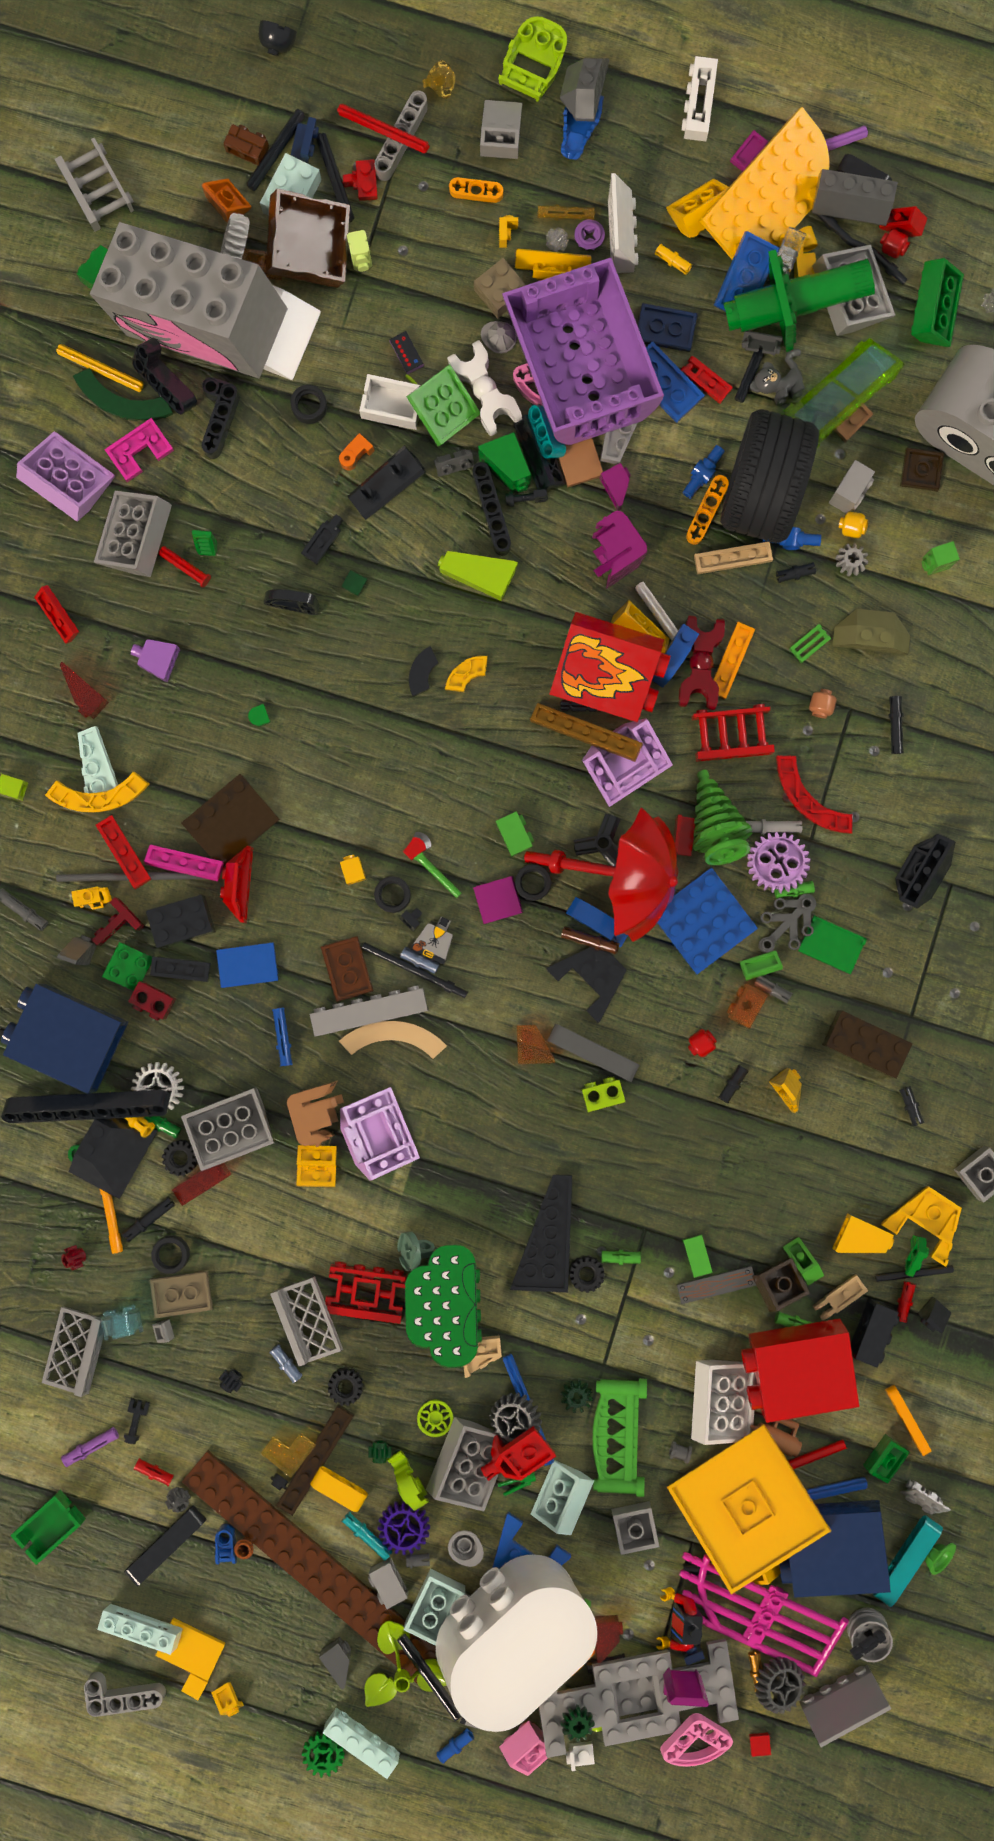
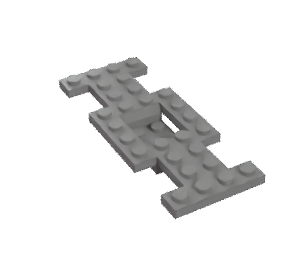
[539,1638,739,1758]

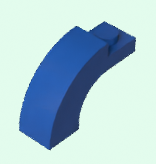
[652,624,699,688]
[566,897,628,947]

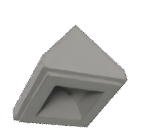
[152,1319,175,1343]

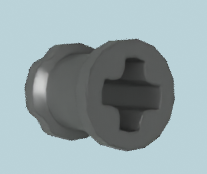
[669,1441,692,1464]

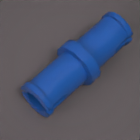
[436,1728,474,1764]

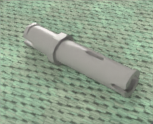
[746,819,802,834]

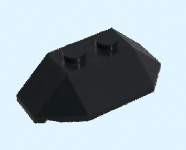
[895,834,956,909]

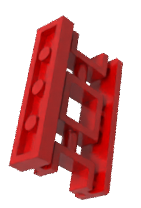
[325,1261,408,1324]

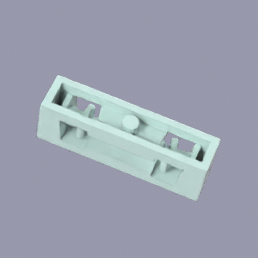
[97,1604,183,1655]

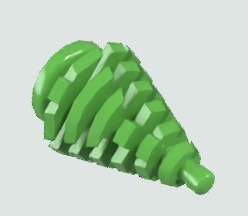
[693,770,753,865]

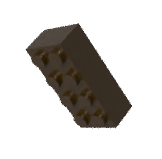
[822,1010,913,1079]

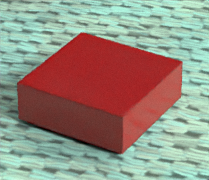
[749,1732,771,1757]

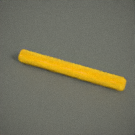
[56,344,144,392]

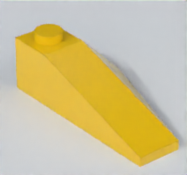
[769,1068,802,1113]

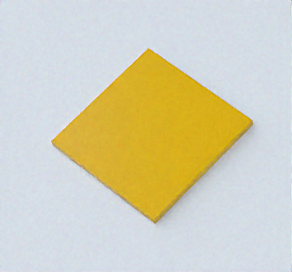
[667,1424,832,1594]

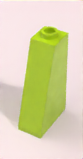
[438,551,518,601]

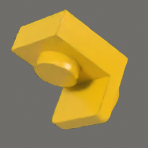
[499,215,518,248]
[211,1682,244,1717]

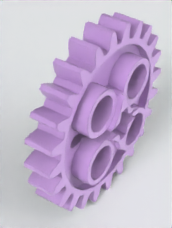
[747,832,810,894]

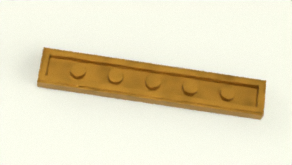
[530,703,643,762]

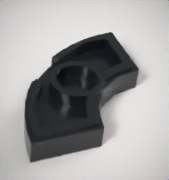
[409,646,439,697]

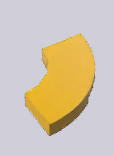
[445,656,488,692]

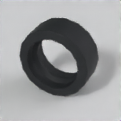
[290,384,327,424]
[515,864,551,901]
[374,876,411,913]
[151,1235,190,1274]

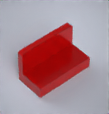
[673,814,695,857]

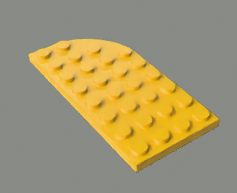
[699,107,829,260]

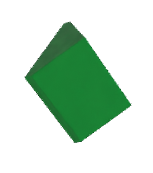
[863,1433,910,1484]

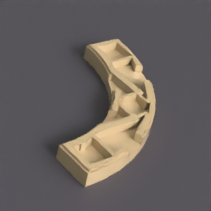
[339,1021,447,1059]

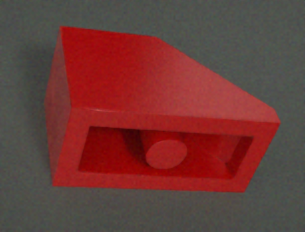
[879,206,928,237]

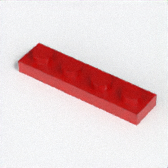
[95,815,152,890]

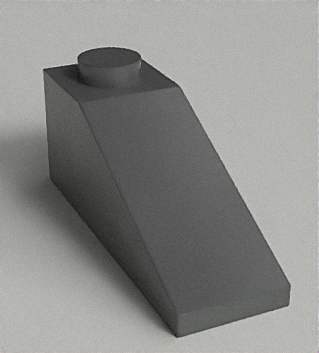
[57,935,97,965]

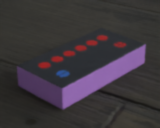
[389,331,424,374]

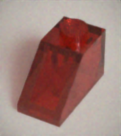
[594,1615,623,1663]

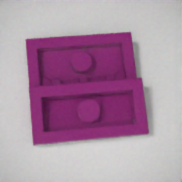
[473,876,523,924]

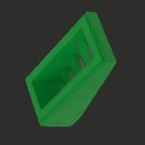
[192,530,217,556]

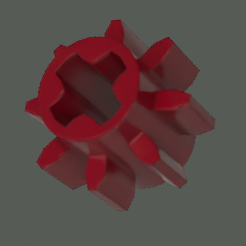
[61,1245,86,1270]

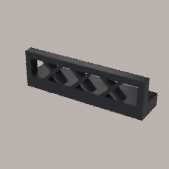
[513,415,566,491]

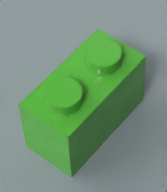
[922,541,960,576]
[496,811,534,857]

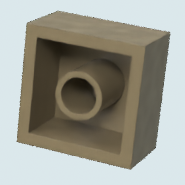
[474,258,526,319]

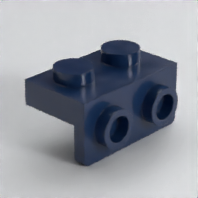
[290,117,319,164]

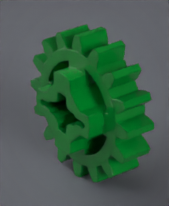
[302,1732,345,1778]

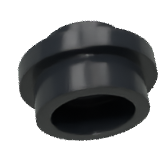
[270,1473,288,1491]

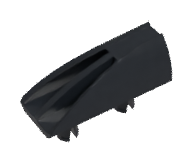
[348,445,426,520]

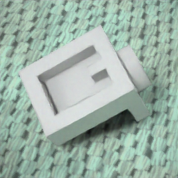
[566,1741,595,1771]

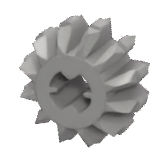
[835,543,868,576]

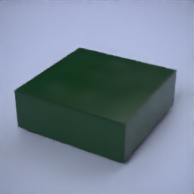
[341,570,367,597]

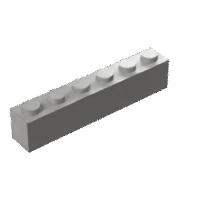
[310,986,428,1036]

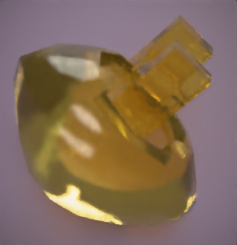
[423,60,455,99]

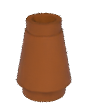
[234,1537,254,1559]

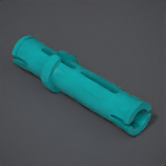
[341,1512,393,1561]

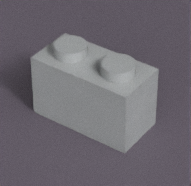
[368,1557,409,1609]

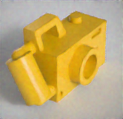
[71,886,112,910]

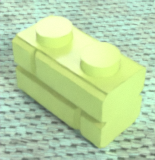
[347,230,372,272]

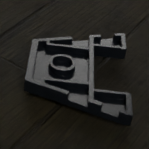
[546,947,627,1023]

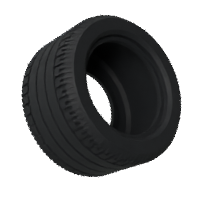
[720,409,819,543]

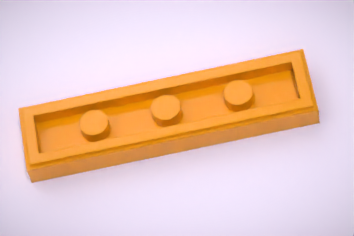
[713,622,755,699]

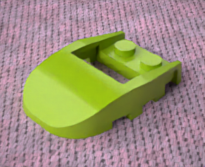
[498,16,567,102]

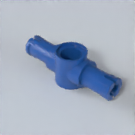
[682,445,725,499]
[763,527,821,550]

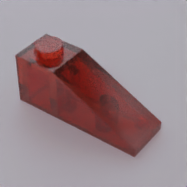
[59,662,109,719]
[172,1163,231,1206]

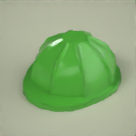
[925,1543,956,1575]

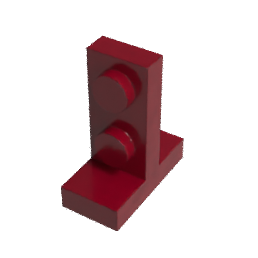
[92,897,145,946]

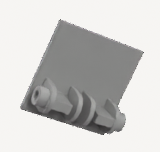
[900,1480,951,1515]

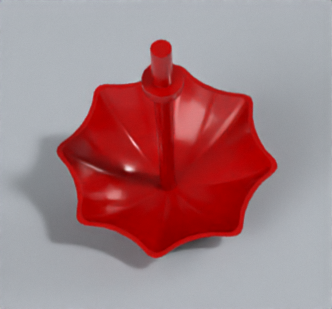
[524,807,679,942]

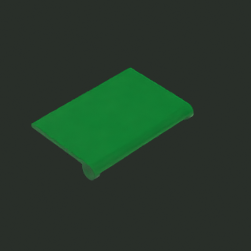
[798,915,867,974]

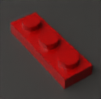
[34,585,79,644]

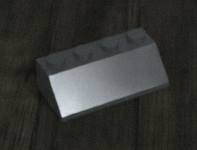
[811,169,898,226]

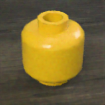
[839,511,868,539]

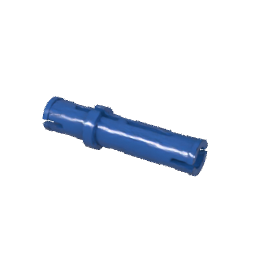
[272,1008,293,1067]

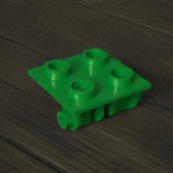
[102,942,152,991]

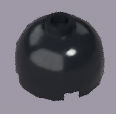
[258,20,297,56]

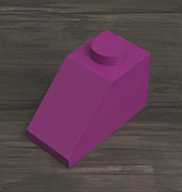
[600,463,631,511]

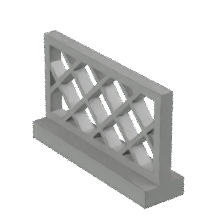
[270,1276,343,1366]
[42,1306,108,1397]

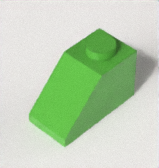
[783,1237,824,1286]

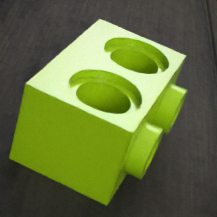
[581,1076,625,1112]

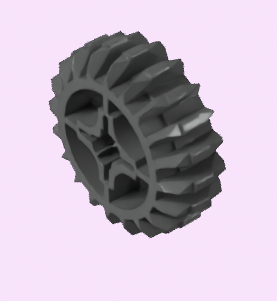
[490,1392,542,1444]
[754,1657,806,1714]

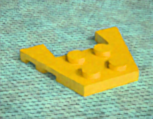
[881,1186,962,1267]

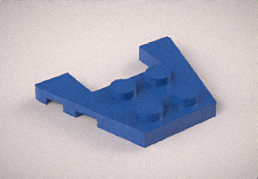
[492,1512,571,1569]

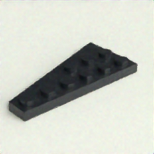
[510,1174,572,1293]

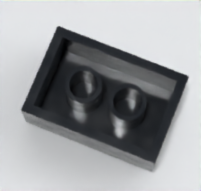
[146,895,216,949]
[851,1297,899,1368]

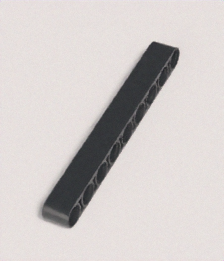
[1,1090,170,1123]

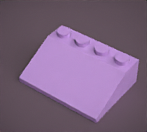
[16,431,115,522]

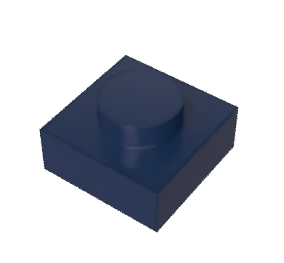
[682,1644,705,1665]

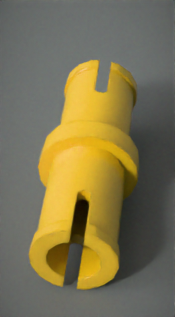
[655,244,692,275]

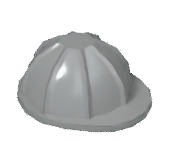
[481,321,517,354]
[448,1530,484,1567]

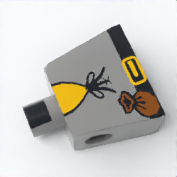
[411,917,453,965]

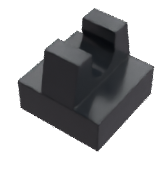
[400,908,422,932]

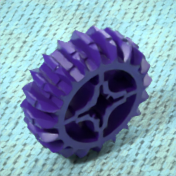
[378,1500,430,1555]

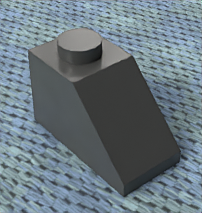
[319,1637,351,1690]

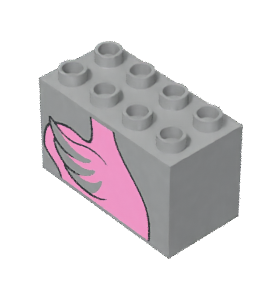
[90,222,288,378]

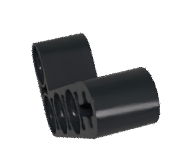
[132,338,197,415]
[201,377,240,459]

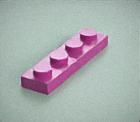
[144,845,224,881]

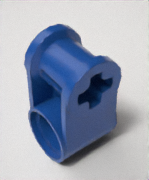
[215,1523,237,1565]

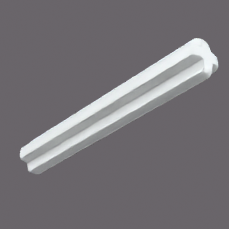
[635,582,678,640]

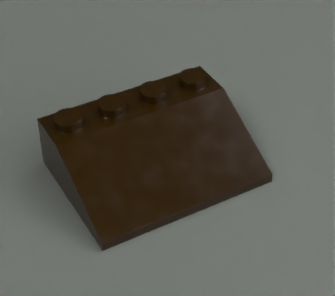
[181,774,280,867]

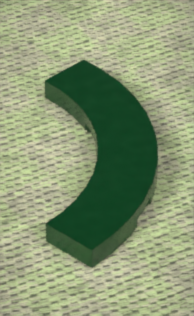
[73,368,173,421]

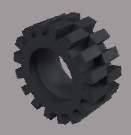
[162,1140,198,1176]
[569,1255,605,1293]
[328,1367,364,1406]

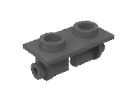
[741,331,782,356]
[434,449,474,477]

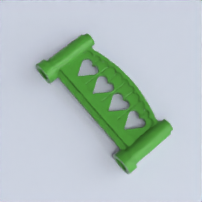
[592,1378,647,1497]

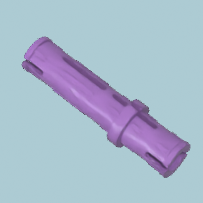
[61,1427,119,1467]

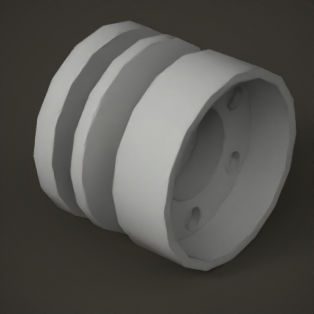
[847,1608,893,1662]

